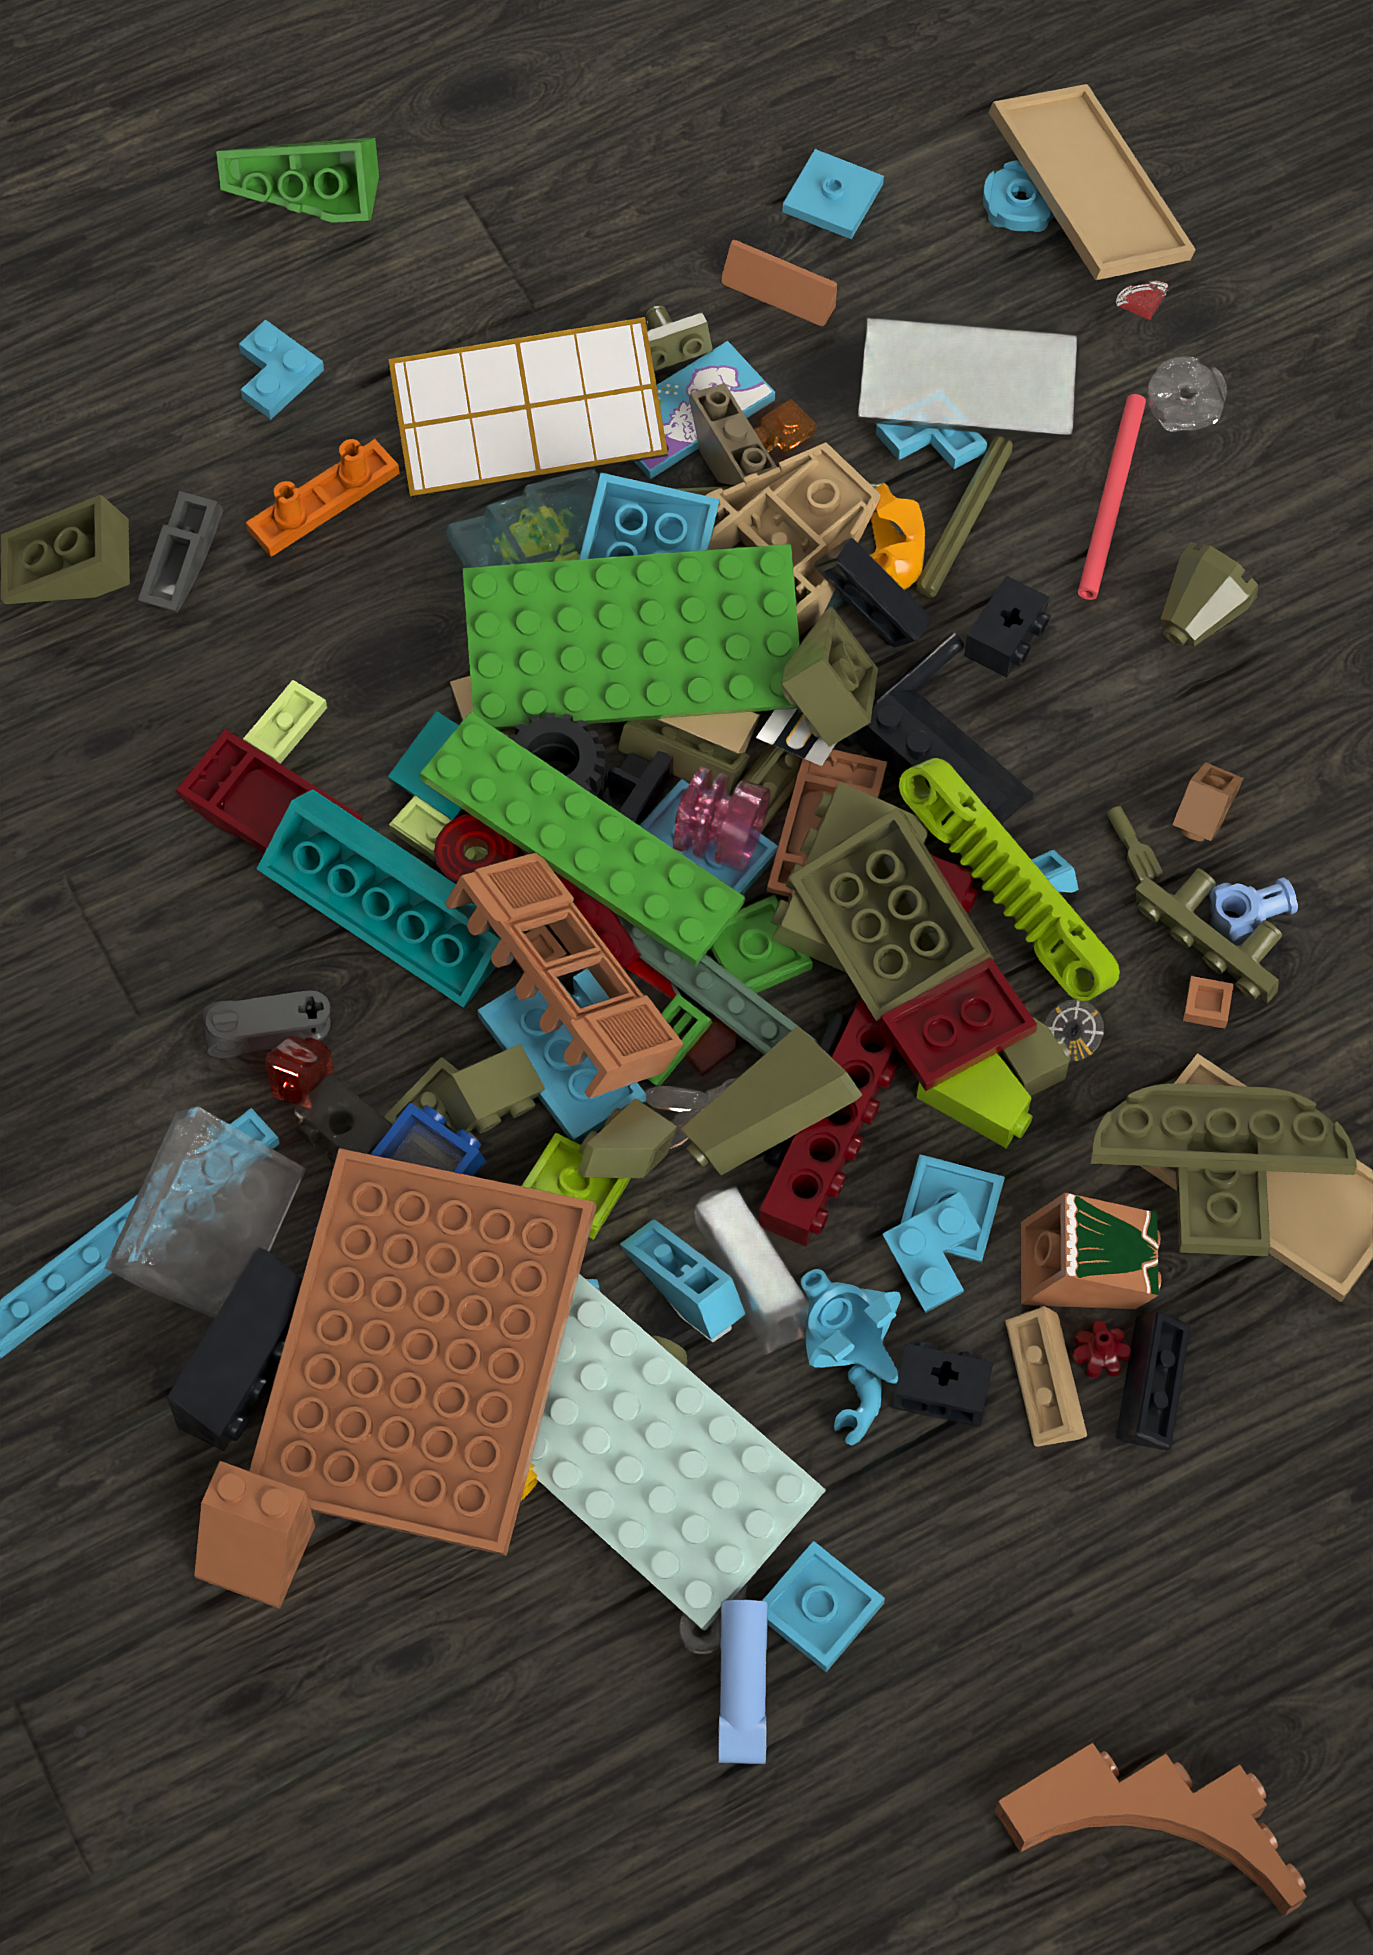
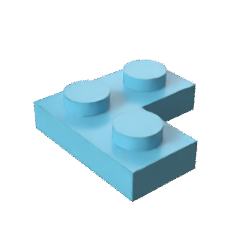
[239,320,324,420]
[876,392,987,469]
[883,1192,981,1313]

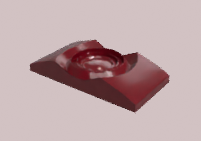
[176,729,362,855]

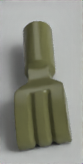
[1106,806,1163,884]

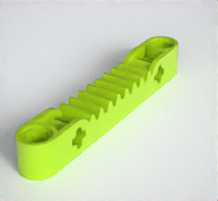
[899,758,1120,1001]

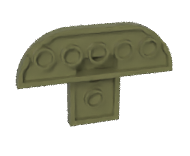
[1091,1084,1357,1256]

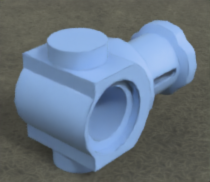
[1208,877,1298,946]

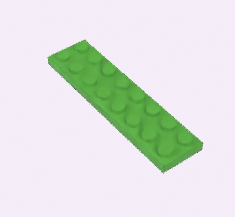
[420,712,745,967]

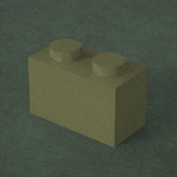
[435,1044,546,1134]

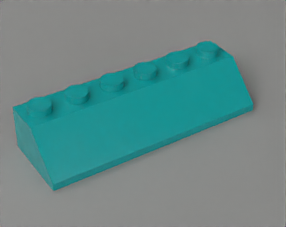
[257,789,501,1008]

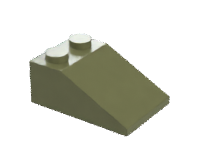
[1,495,130,604]
[781,607,878,747]

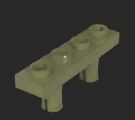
[646,305,713,371]
[1135,868,1282,1004]

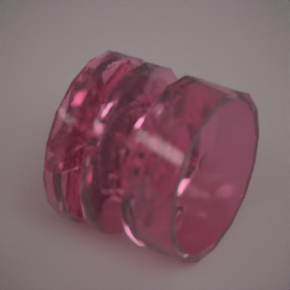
[673,767,770,872]

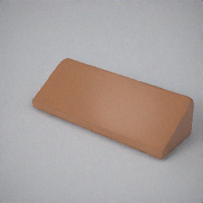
[721,240,837,326]

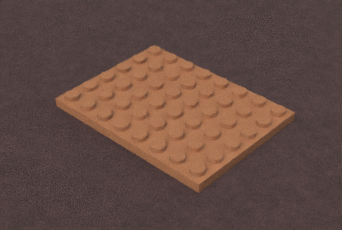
[249,1148,597,1556]

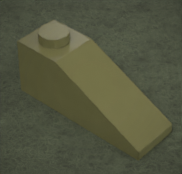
[998,1018,1071,1096]

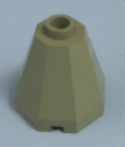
[1161,542,1258,647]

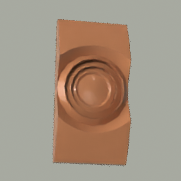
[767,749,887,897]

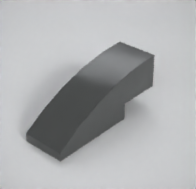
[138,491,224,613]

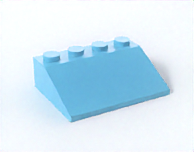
[579,473,720,560]

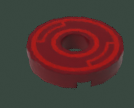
[434,814,518,884]

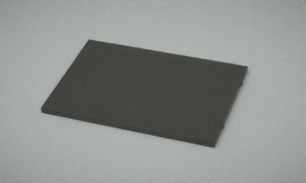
[858,318,1077,440]

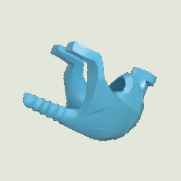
[801,1269,901,1384]

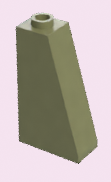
[681,1026,862,1175]

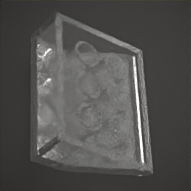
[104,1107,306,1318]

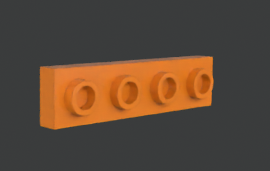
[246,439,400,557]

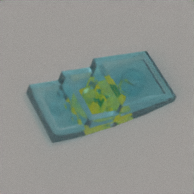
[446,468,599,568]

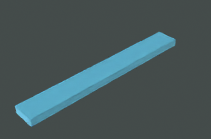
[0,1108,280,1359]

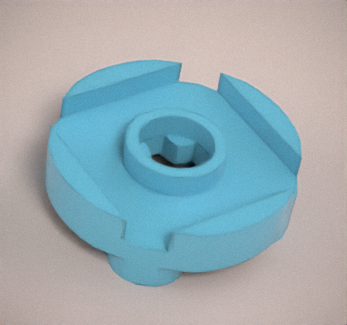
[983,160,1054,232]

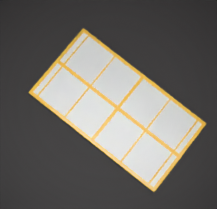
[388,317,669,498]

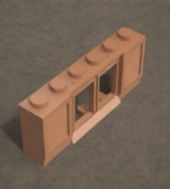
[445,853,683,1099]

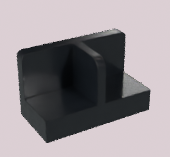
[600,750,673,825]

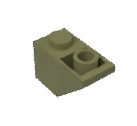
[577,1098,677,1178]

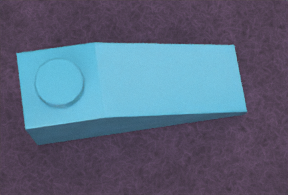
[620,1219,745,1340]

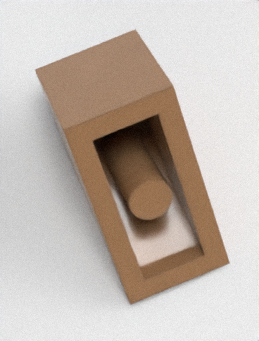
[1172,762,1244,841]

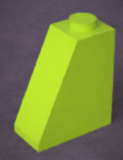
[917,1053,1033,1148]

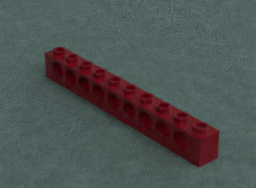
[758,855,978,1247]

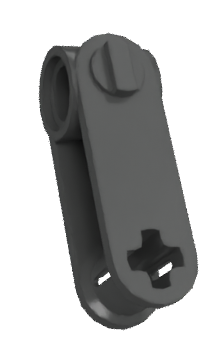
[201,990,331,1058]

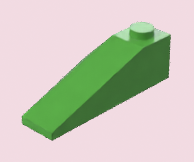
[216,138,379,223]

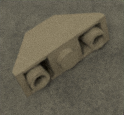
[689,383,777,486]

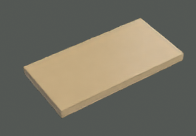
[988,84,1196,280]
[1141,1053,1373,1302]

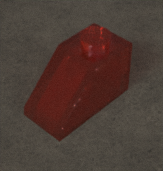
[265,1035,334,1112]

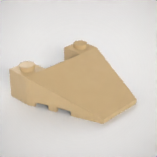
[706,442,881,637]

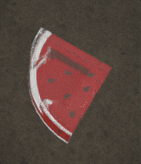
[1116,281,1169,320]

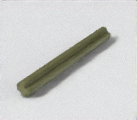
[916,436,1013,598]

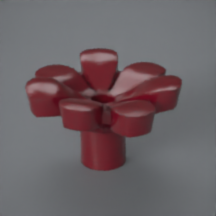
[1072,1321,1131,1378]

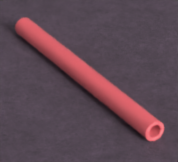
[1078,394,1146,600]

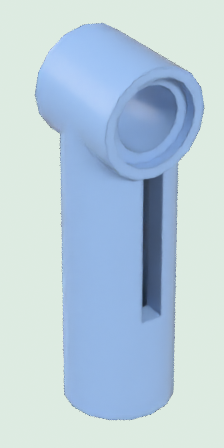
[718,1600,768,1764]

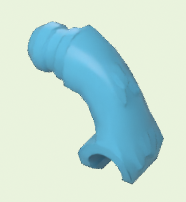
[834,1364,882,1445]

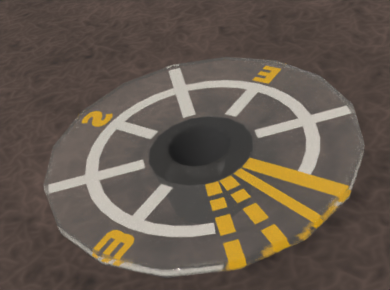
[1045,999,1104,1062]

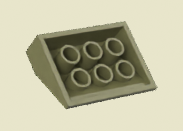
[789,808,994,1022]

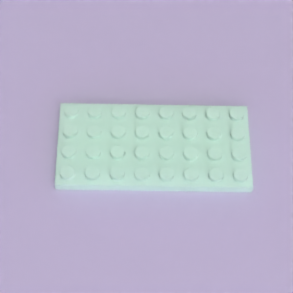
[531,1274,826,1630]

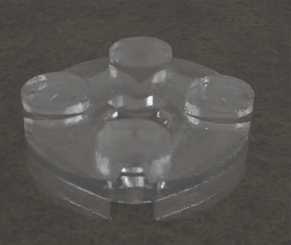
[1147,356,1227,432]

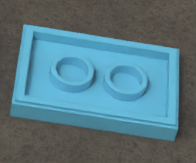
[639,779,778,895]

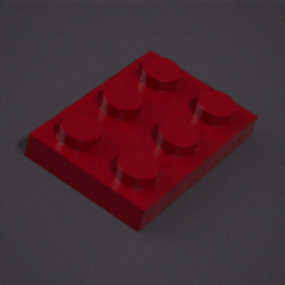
[880,958,1037,1091]

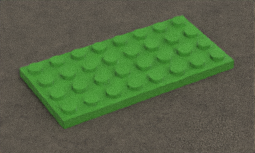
[463,544,800,731]

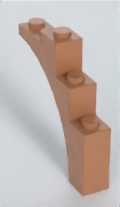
[995,1743,1307,1916]

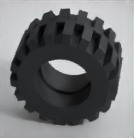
[507,712,606,799]

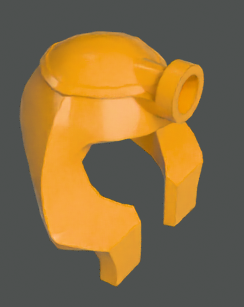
[869,483,925,590]

